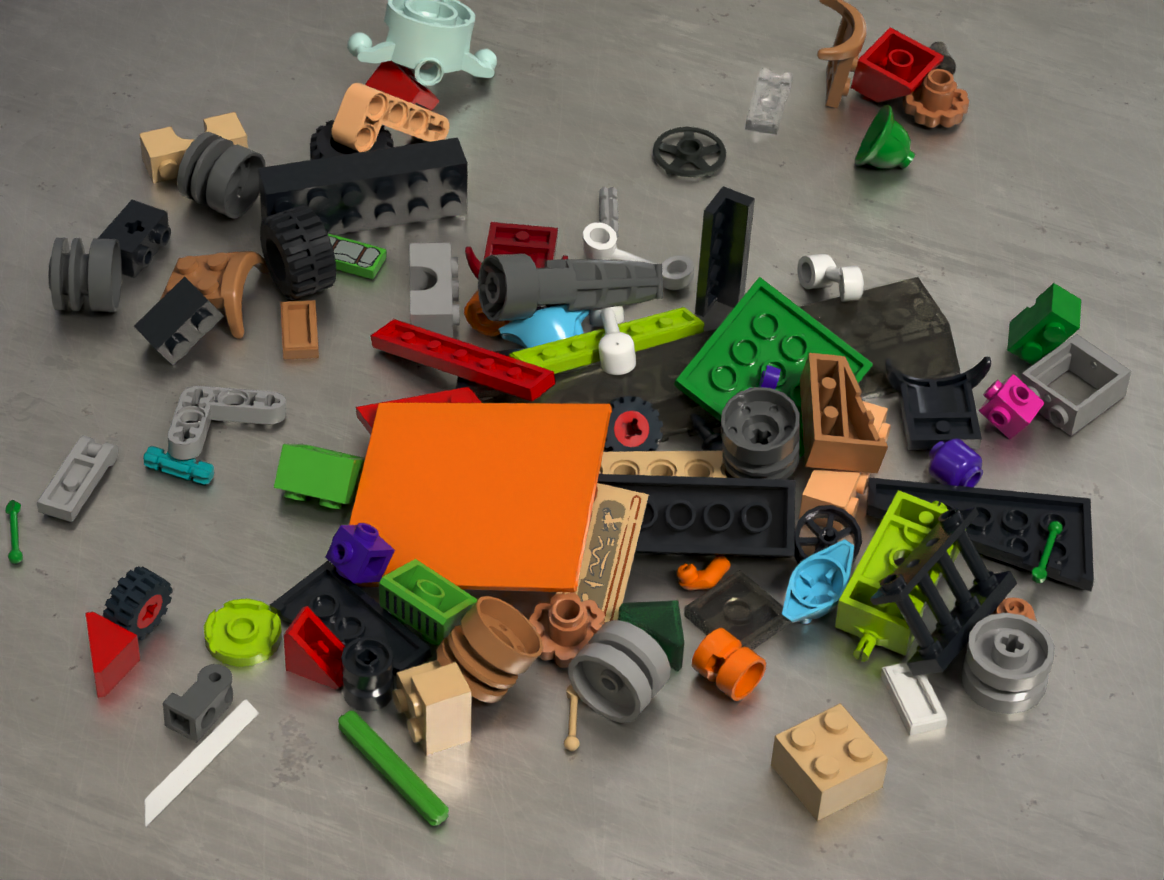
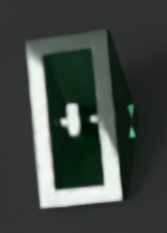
[618,600,685,672]

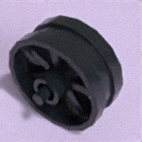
[794,505,862,565]

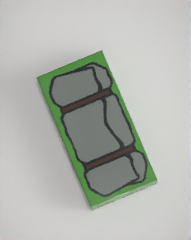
[328,234,387,280]

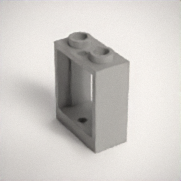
[1020,334,1132,436]

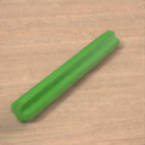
[338,710,449,826]

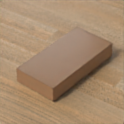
[280,300,319,360]

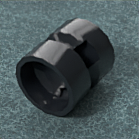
[341,637,394,712]

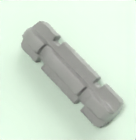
[599,187,619,238]

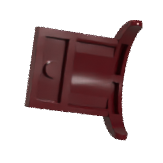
[465,222,568,280]

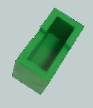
[1007,283,1082,365]

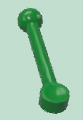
[5,500,23,564]
[1031,521,1062,583]

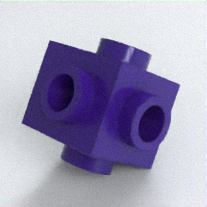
[325,523,395,583]

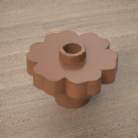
[903,69,969,128]
[529,593,605,668]

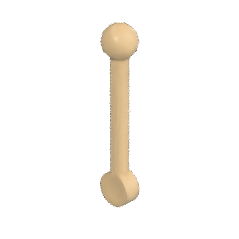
[564,685,580,751]

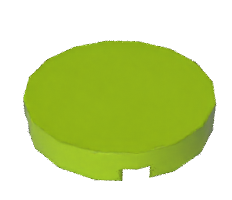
[204,598,282,667]

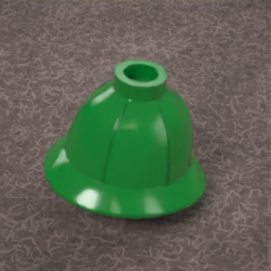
[855,105,915,170]

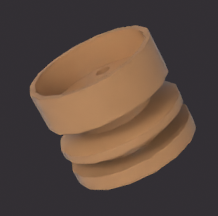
[436,596,543,703]

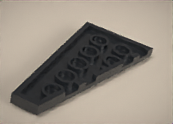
[866,478,1094,592]

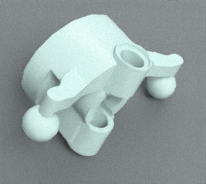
[347,0,497,86]

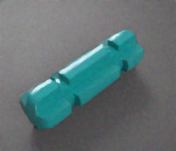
[143,446,215,485]

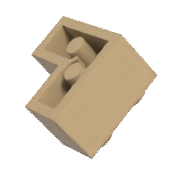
[392,660,472,756]

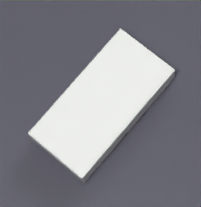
[881,662,948,736]

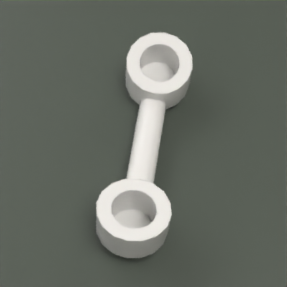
[583,222,694,290]
[797,254,864,302]
[589,306,636,375]

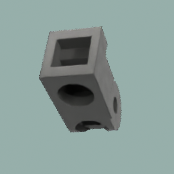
[163,664,233,743]

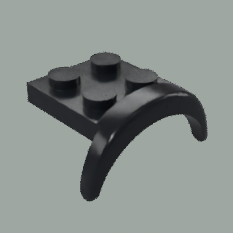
[885,356,991,450]

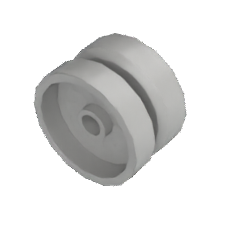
[961,613,1054,714]
[568,620,671,723]

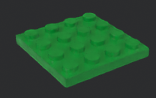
[673,277,873,459]

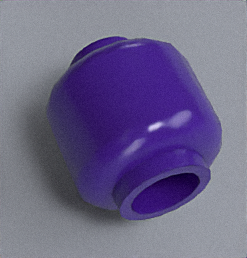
[928,439,983,487]

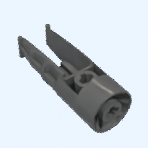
[478,254,663,321]

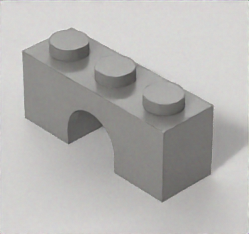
[409,243,460,338]

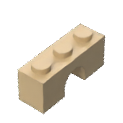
[139,112,248,183]

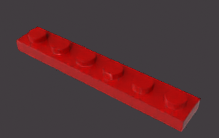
[370,319,556,401]

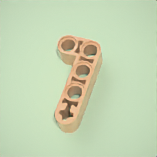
[332,83,449,152]

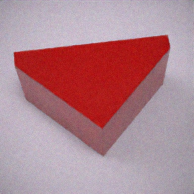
[284,606,345,689]
[85,612,140,698]

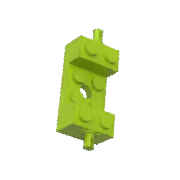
[835,490,966,662]

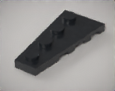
[269,561,432,677]

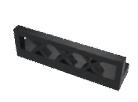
[695,186,755,318]

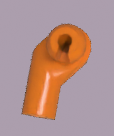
[677,555,731,591]

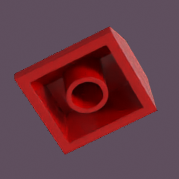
[851,27,944,103]

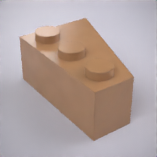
[800,353,888,473]

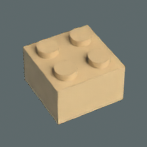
[771,703,888,821]

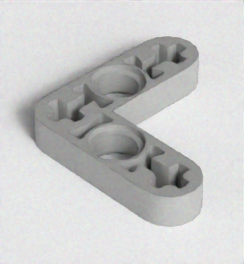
[168,386,286,460]

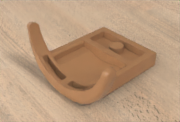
[817,0,867,108]
[160,251,270,339]

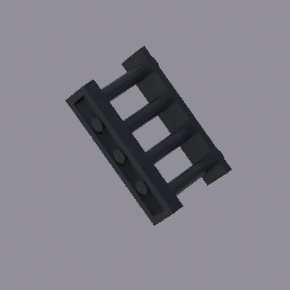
[870,508,1017,676]

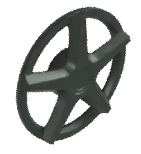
[653,127,726,177]

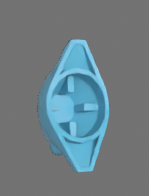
[499,304,590,349]
[782,539,855,624]

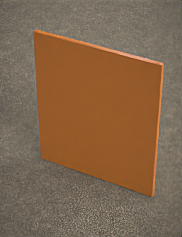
[349,403,612,592]

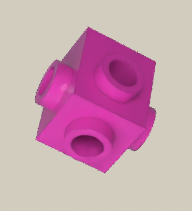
[978,374,1045,439]

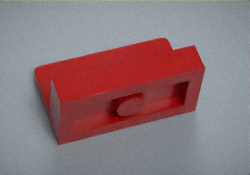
[365,61,440,111]

